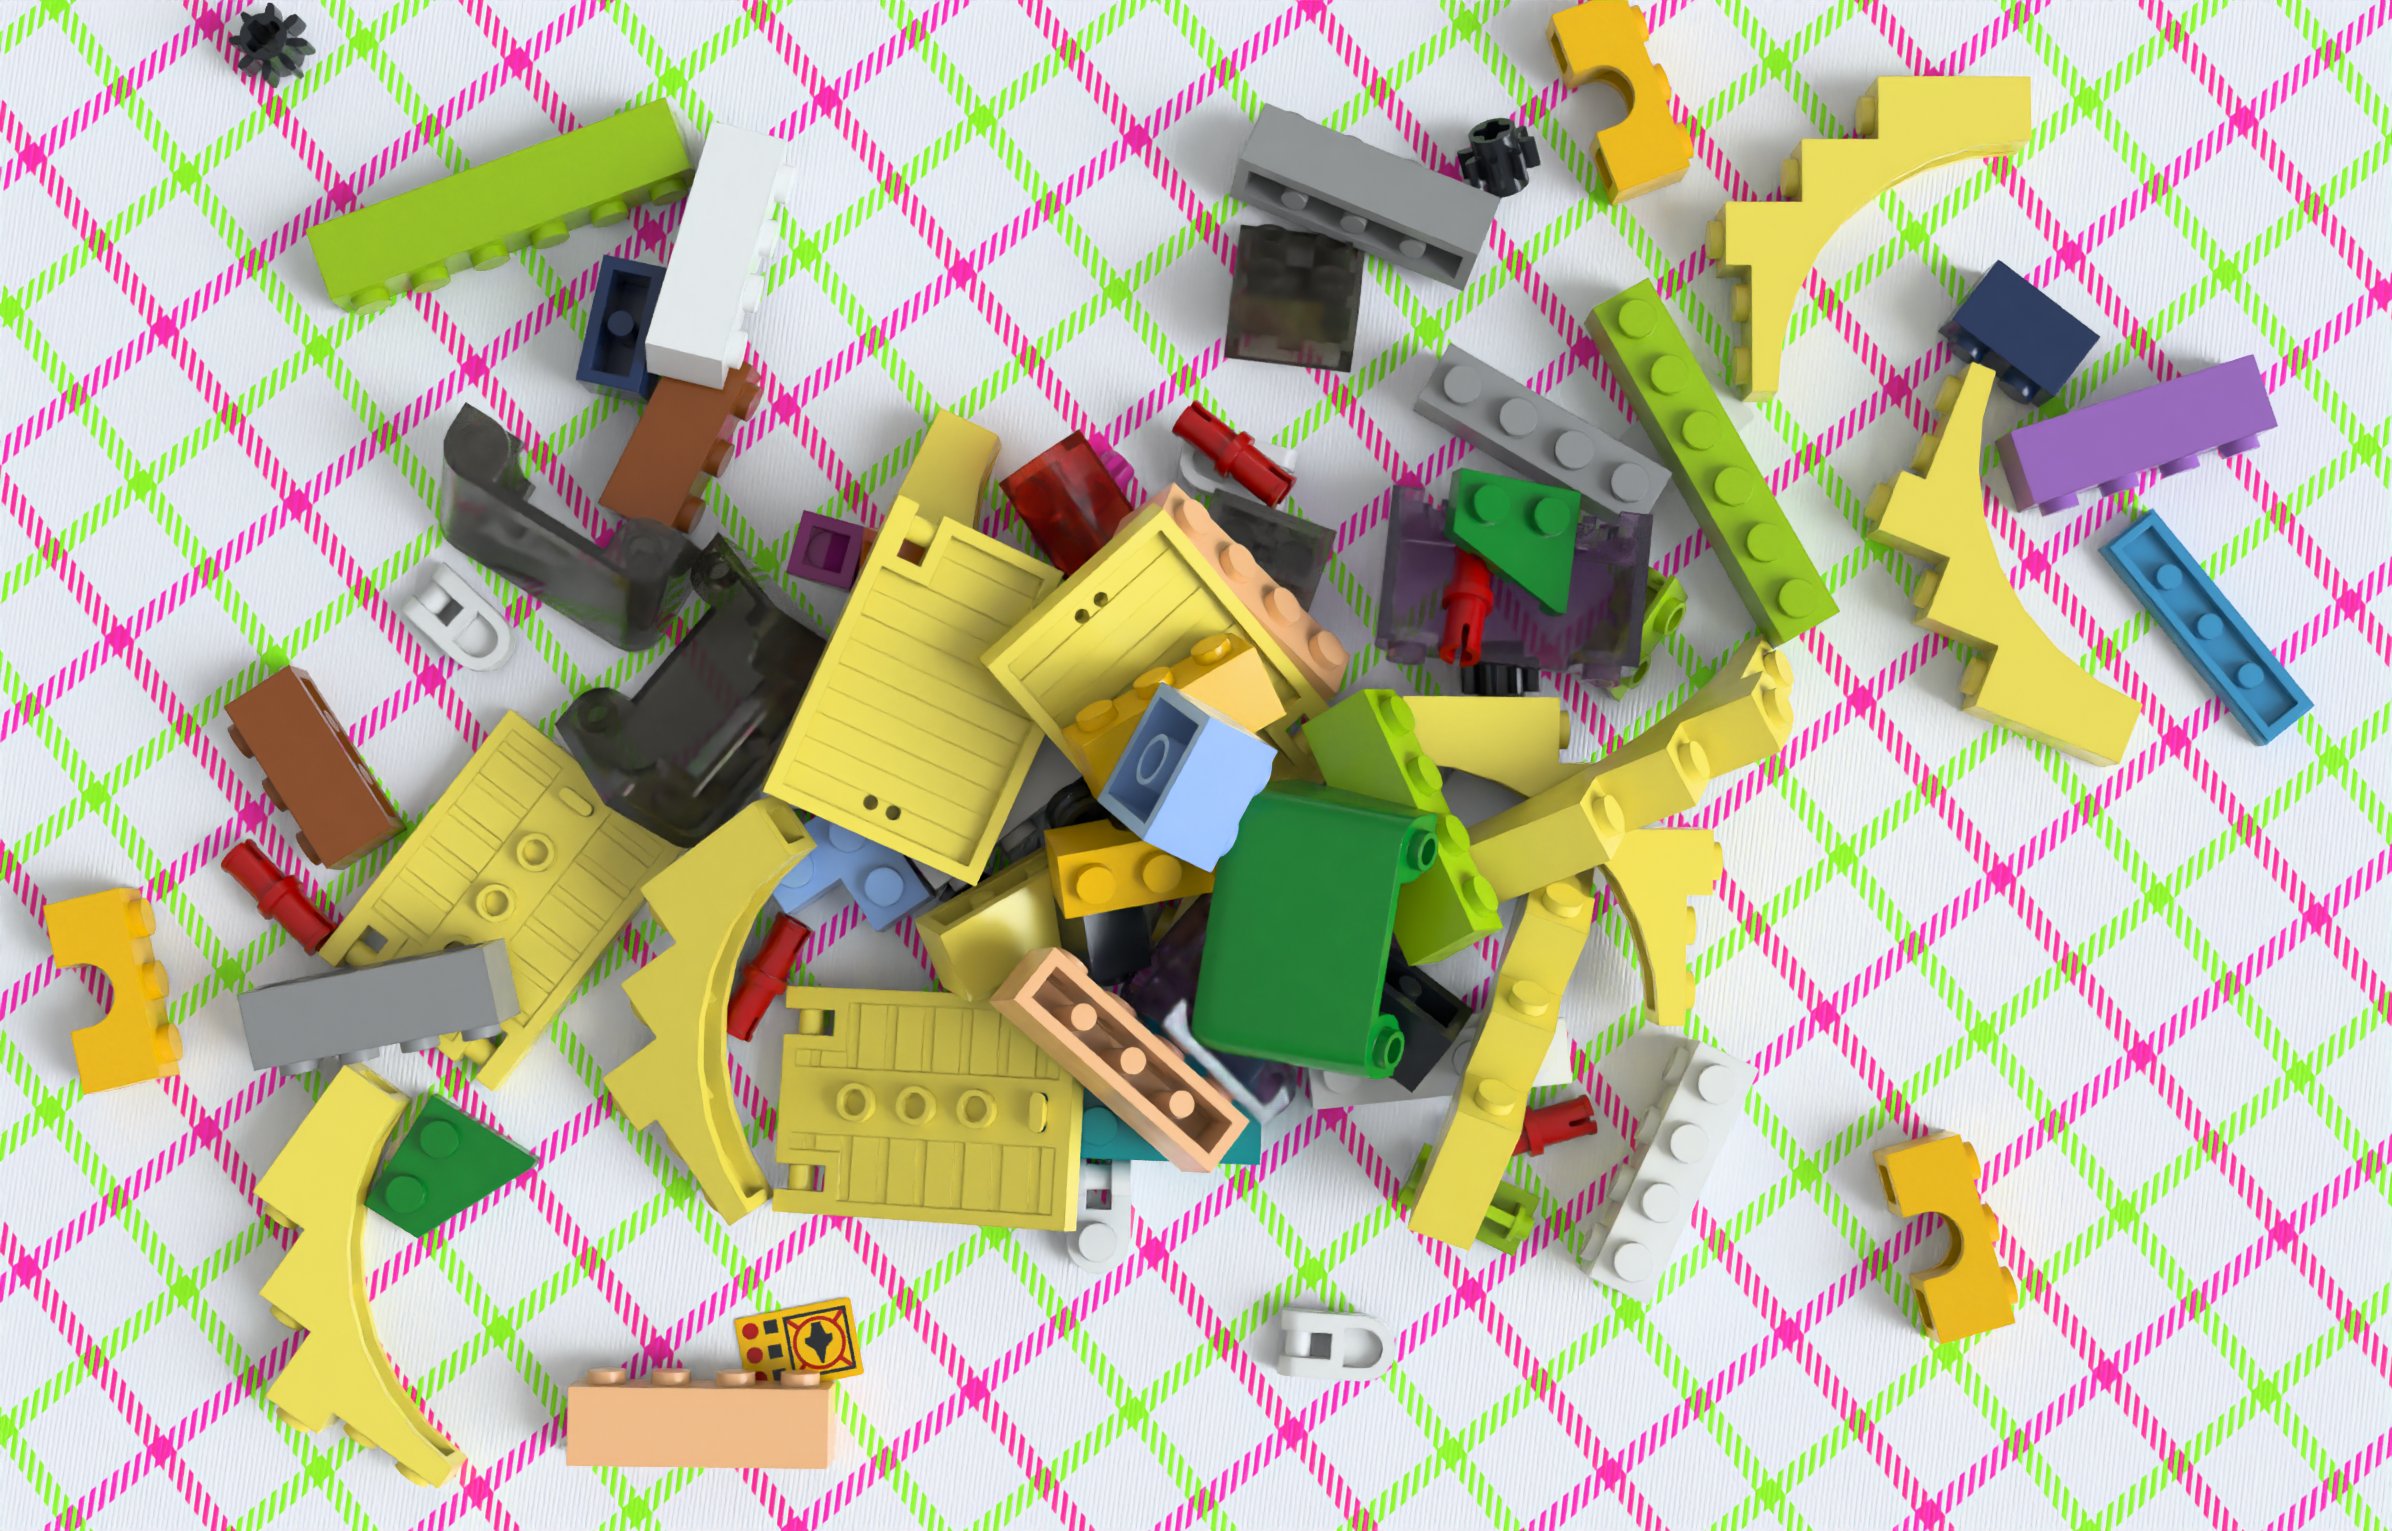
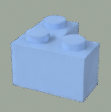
[773,816,936,932]

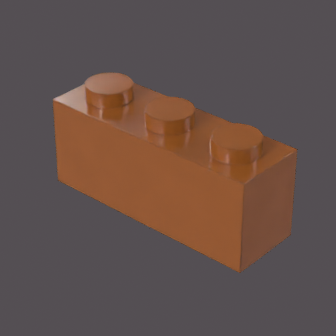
[598,361,763,545]
[224,665,407,870]

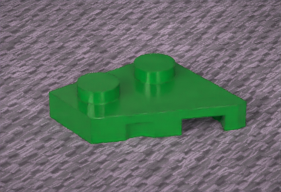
[1444,468,1581,617]
[363,1094,541,1238]

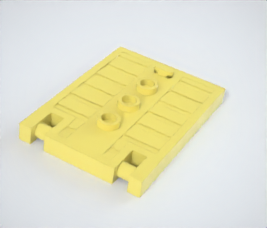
[760,494,1103,886]
[979,502,1330,781]
[317,709,690,1092]
[772,986,1084,1232]

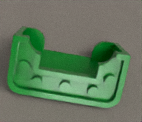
[1192,778,1439,1080]

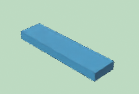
[2098,508,2315,747]

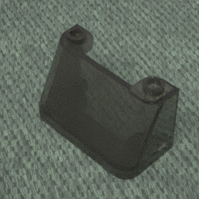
[439,402,713,653]
[554,532,830,848]

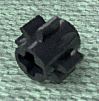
[229,3,316,88]
[1457,118,1541,198]
[1461,644,1539,697]

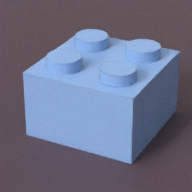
[1097,681,1278,873]

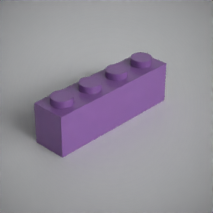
[1995,354,2278,517]

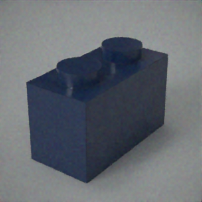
[576,255,667,405]
[1938,259,2100,408]

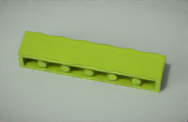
[305,97,696,315]
[1584,277,1840,649]

